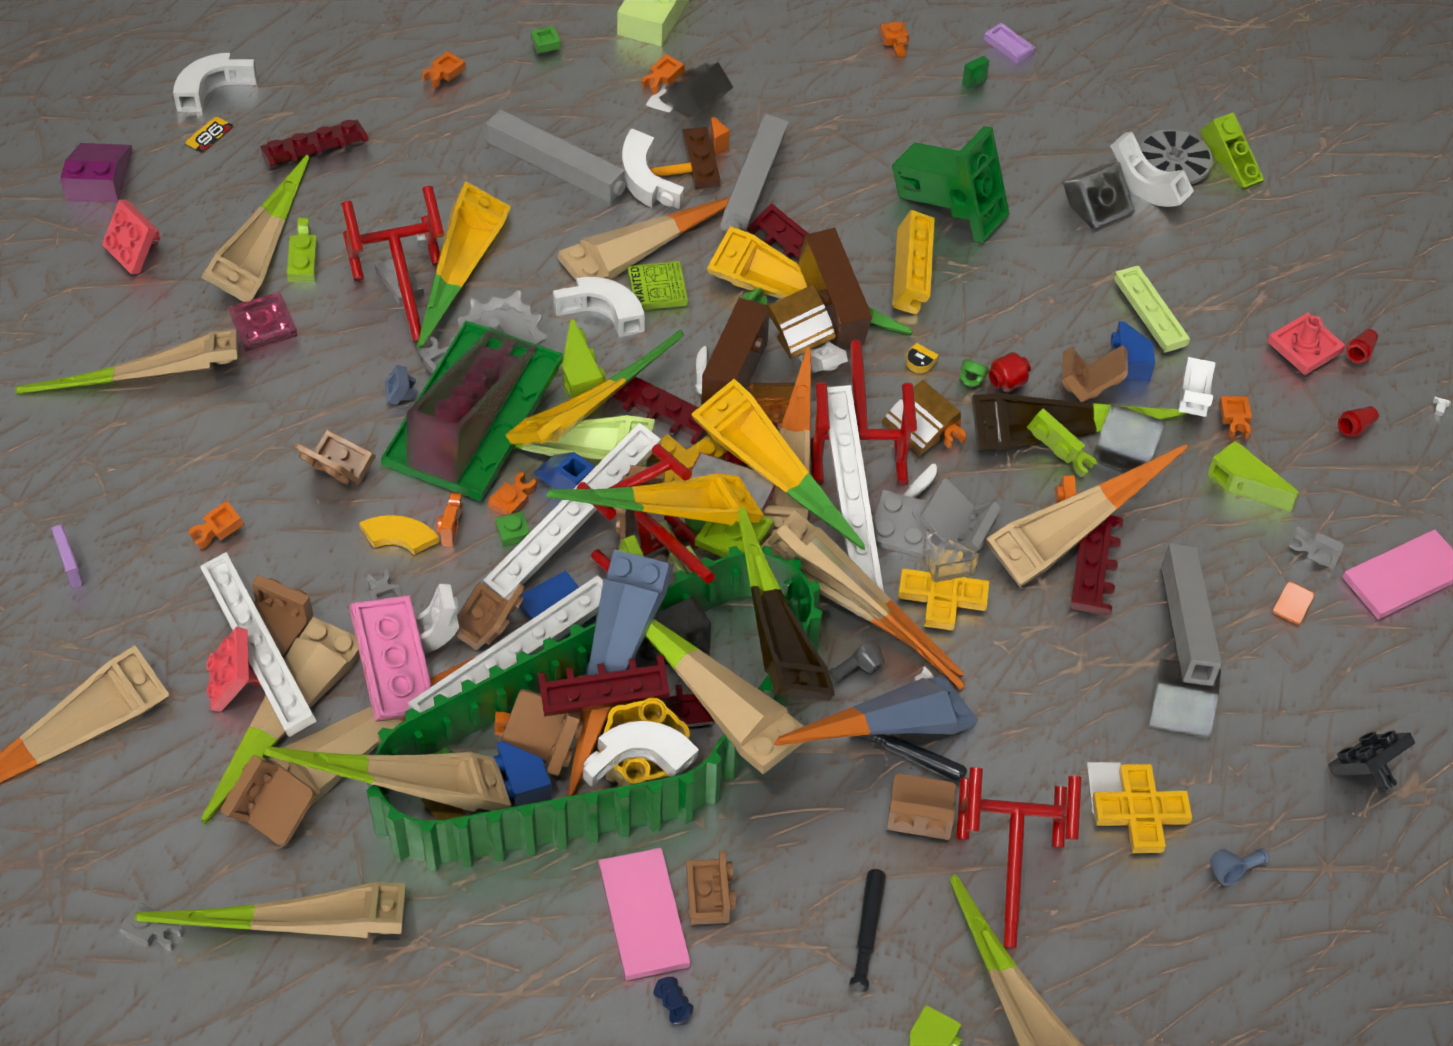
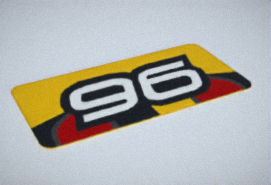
[185,117,233,152]

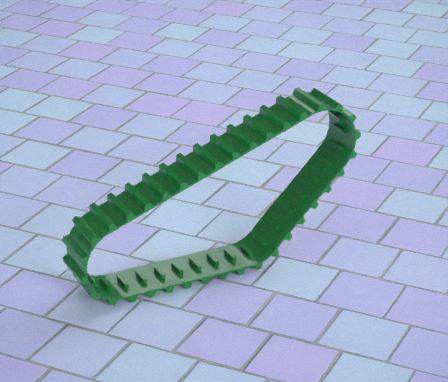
[366,546,822,871]

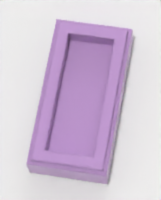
[983,23,1035,64]
[51,524,83,589]

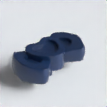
[653,976,694,1024]

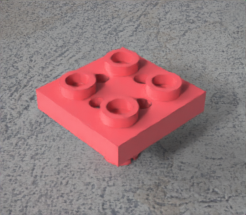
[102,200,160,274]
[1267,312,1346,375]
[206,627,262,712]

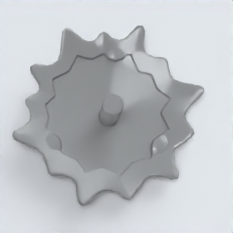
[449,290,547,345]

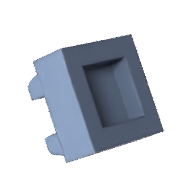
[385,365,418,405]

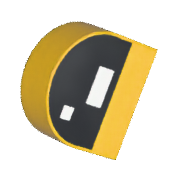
[906,343,939,373]

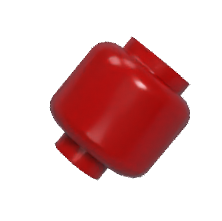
[988,352,1031,392]

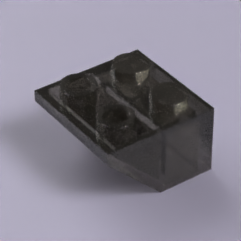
[659,62,734,118]
[1093,403,1166,473]

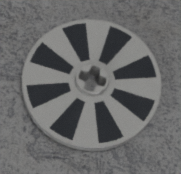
[1139,129,1213,184]

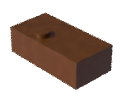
[798,228,872,350]
[701,297,769,405]

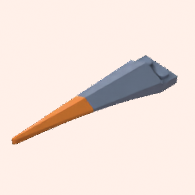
[568,549,674,796]
[774,675,978,746]

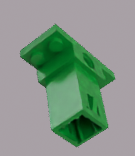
[891,126,1010,243]

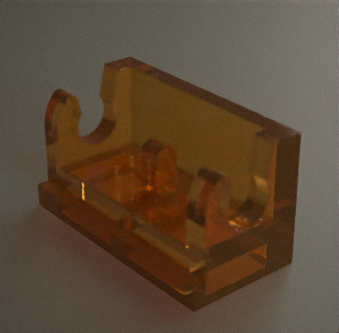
[748,383,795,424]

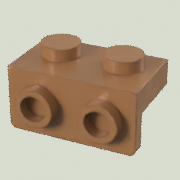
[686,851,736,925]

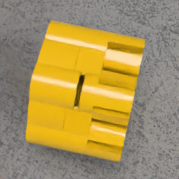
[599,698,690,787]

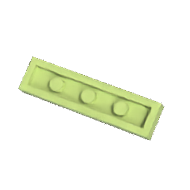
[1114,265,1190,353]

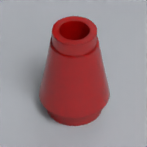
[1346,329,1378,364]
[1338,406,1379,437]

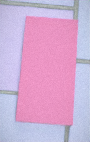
[1342,529,1453,620]
[349,595,432,722]
[599,848,690,981]

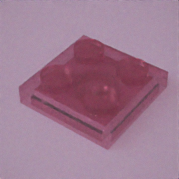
[228,292,298,352]

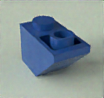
[1111,321,1155,381]
[534,452,595,489]
[493,741,552,807]

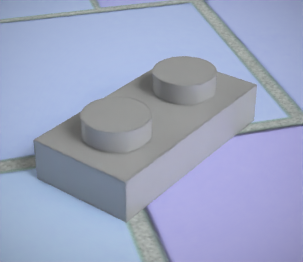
[375,257,424,305]

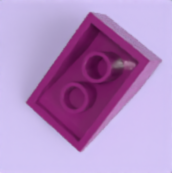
[60,143,132,203]

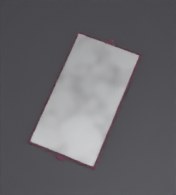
[689,452,776,513]

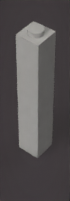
[485,109,626,203]
[719,113,789,232]
[1161,543,1222,686]

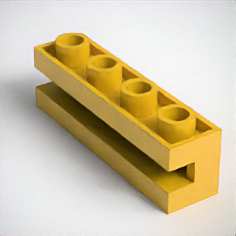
[892,210,935,315]

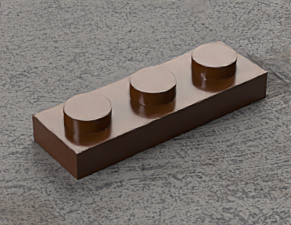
[682,127,721,189]

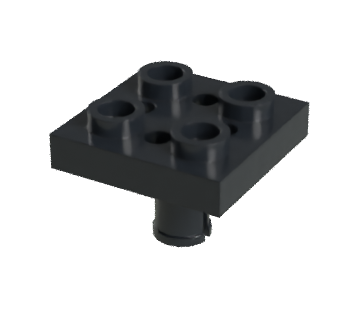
[1328,730,1416,792]

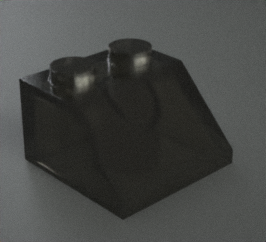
[1062,162,1135,229]
[640,596,711,665]
[1148,658,1221,739]

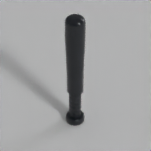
[854,734,967,783]
[849,869,886,992]

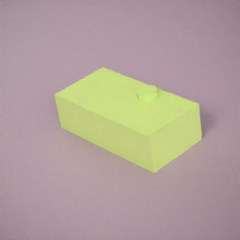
[617,0,689,47]

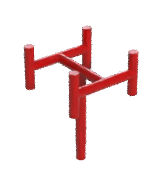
[341,186,445,343]
[811,340,917,486]
[577,444,715,584]
[956,767,1082,948]

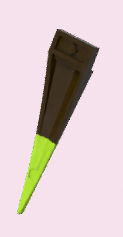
[972,393,1186,452]
[738,506,835,701]

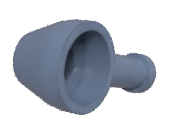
[1210,848,1270,886]

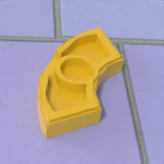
[359,515,439,555]

